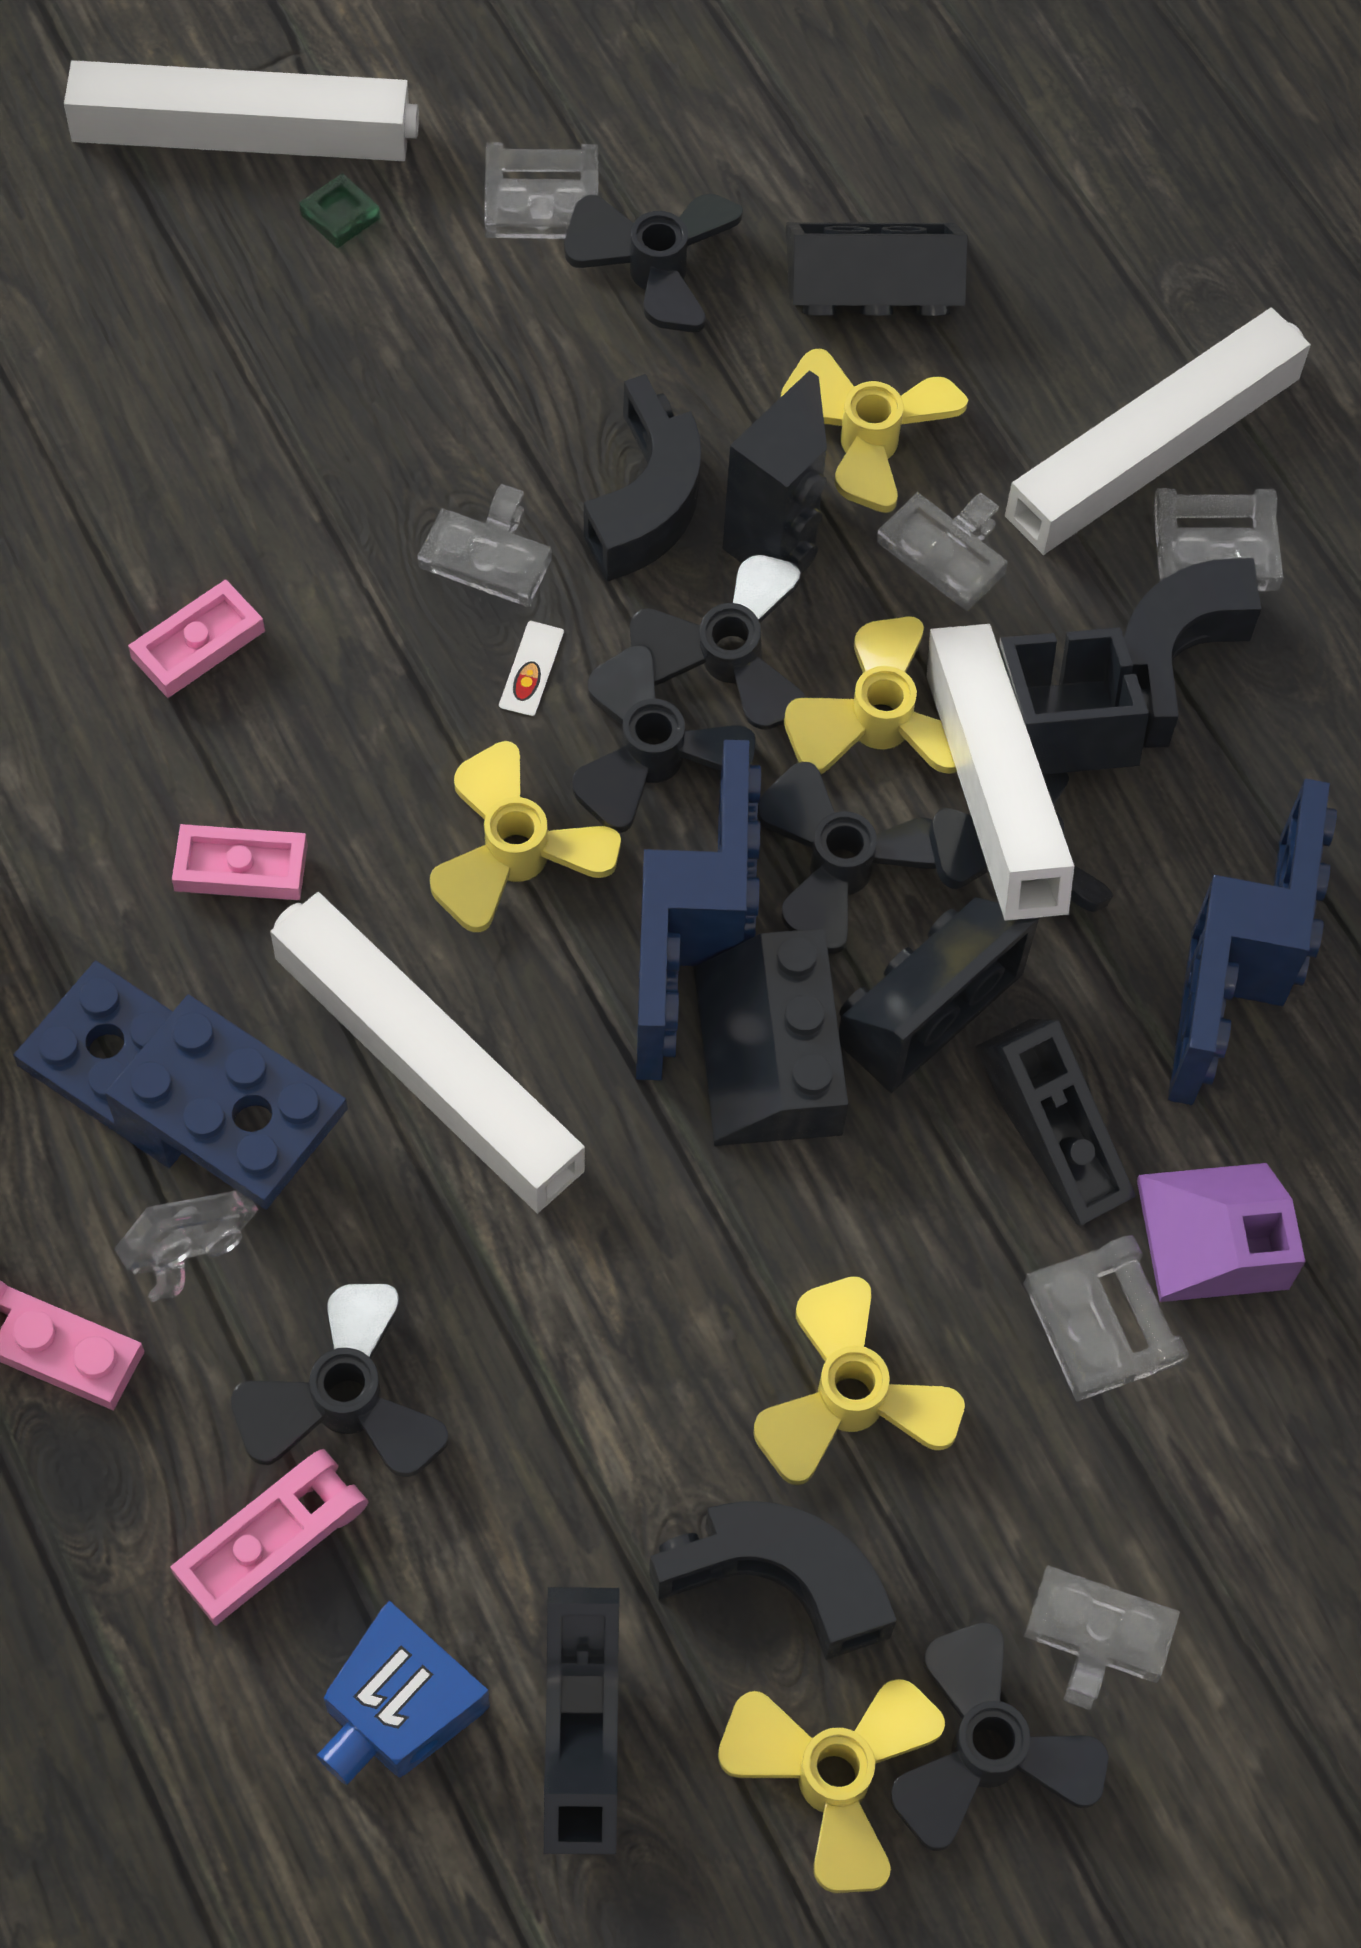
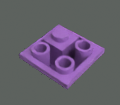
[1137,1163,1305,1302]

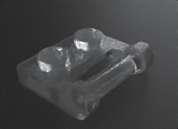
[485,143,598,239]
[1154,489,1283,591]
[1024,1235,1189,1402]

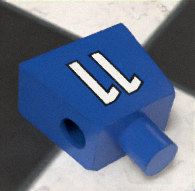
[316,1601,490,1785]

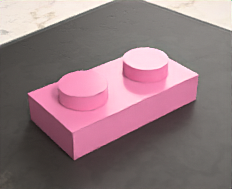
[128,579,265,698]
[172,824,308,901]

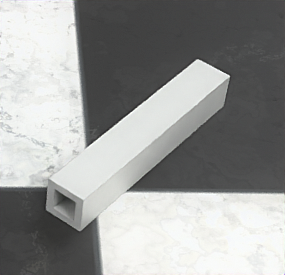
[64,60,419,161]
[1005,307,1311,555]
[927,624,1074,921]
[270,892,585,1214]

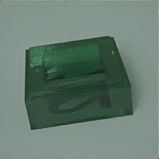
[299,173,380,249]

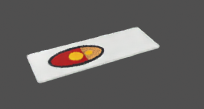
[499,621,564,716]

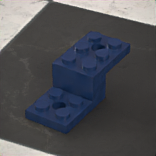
[636,740,761,1080]
[1168,779,1337,1105]
[13,960,348,1210]

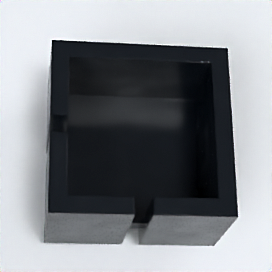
[999,627,1149,775]

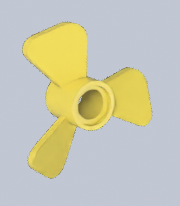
[781,349,968,513]
[784,617,957,774]
[430,741,621,932]
[754,1277,965,1485]
[718,1679,945,1893]

